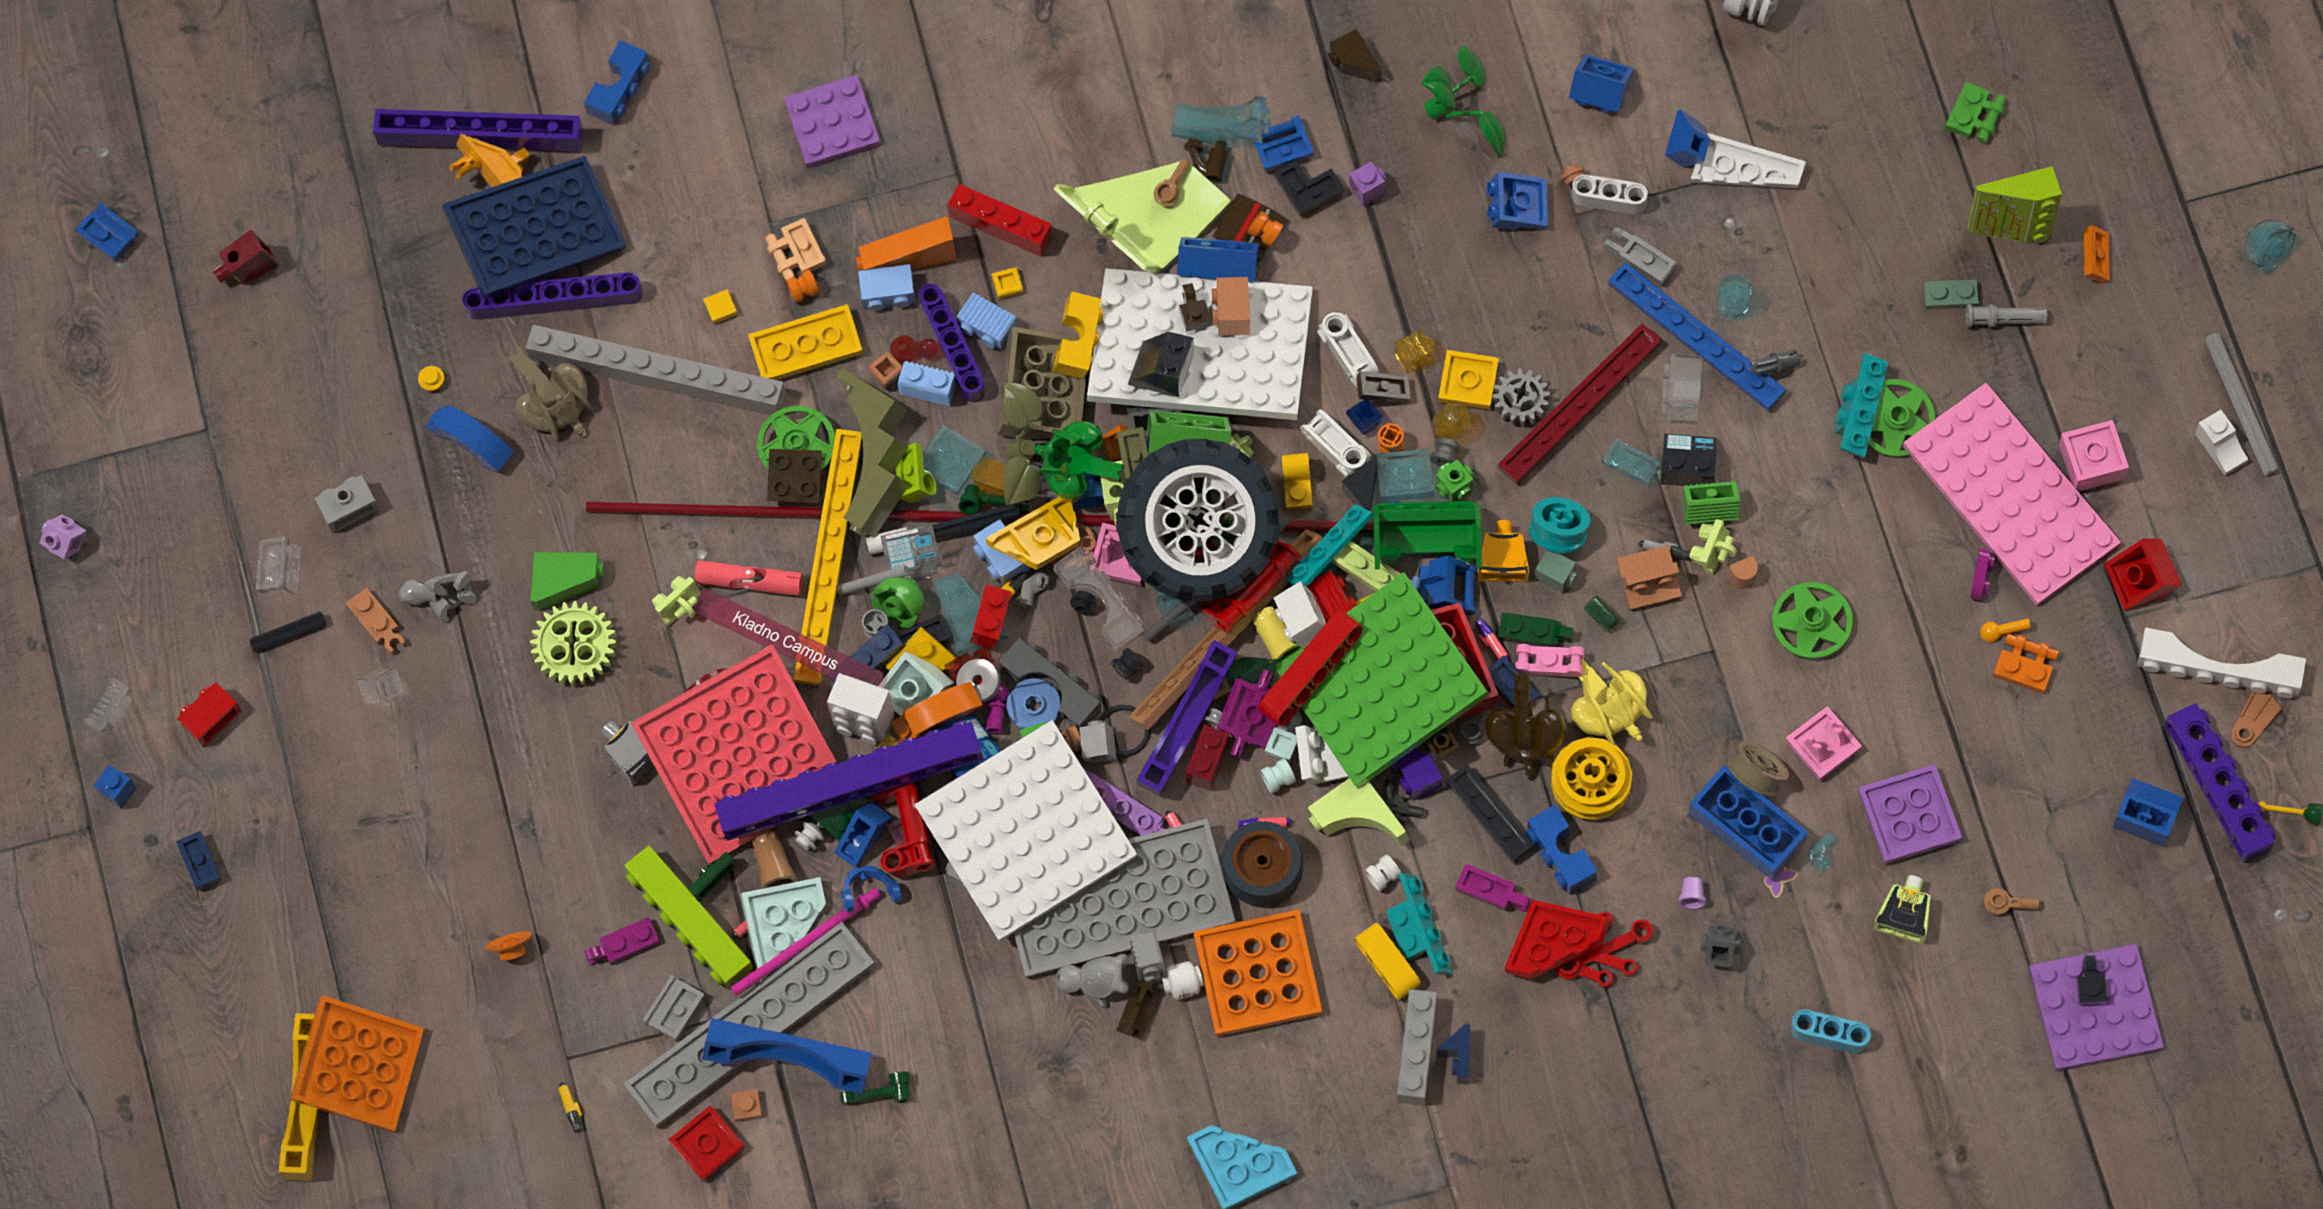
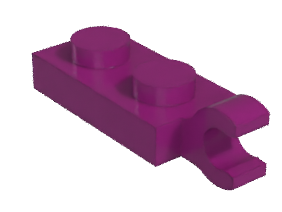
[1455,864,1530,912]
[584,917,660,965]

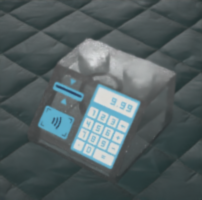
[880,524,943,579]

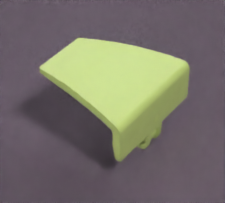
[1053,161,1232,275]

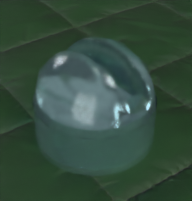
[1357,536,1374,556]

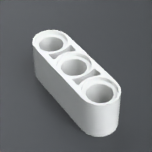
[1572,175,1647,215]

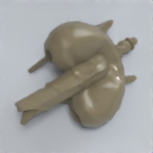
[508,346,594,441]

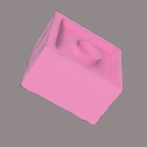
[2059,420,2129,492]

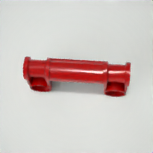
[1200,541,1302,634]
[868,782,935,879]

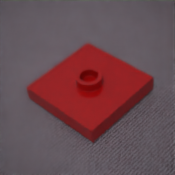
[668,1105,745,1182]

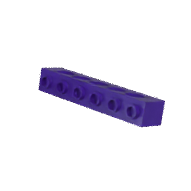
[2164,703,2276,863]

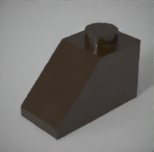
[1328,29,1382,83]

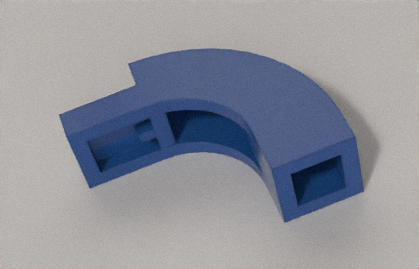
[425,405,514,472]

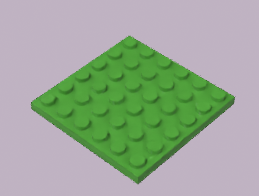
[1274,572,1489,789]

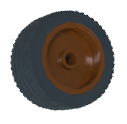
[1222,821,1303,907]

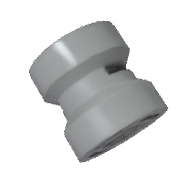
[862,609,889,640]

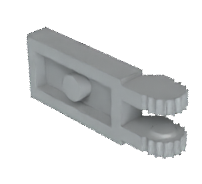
[1603,227,1677,286]

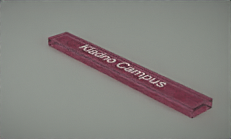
[692,587,884,686]

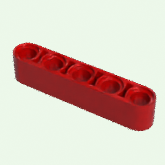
[1258,610,1363,727]

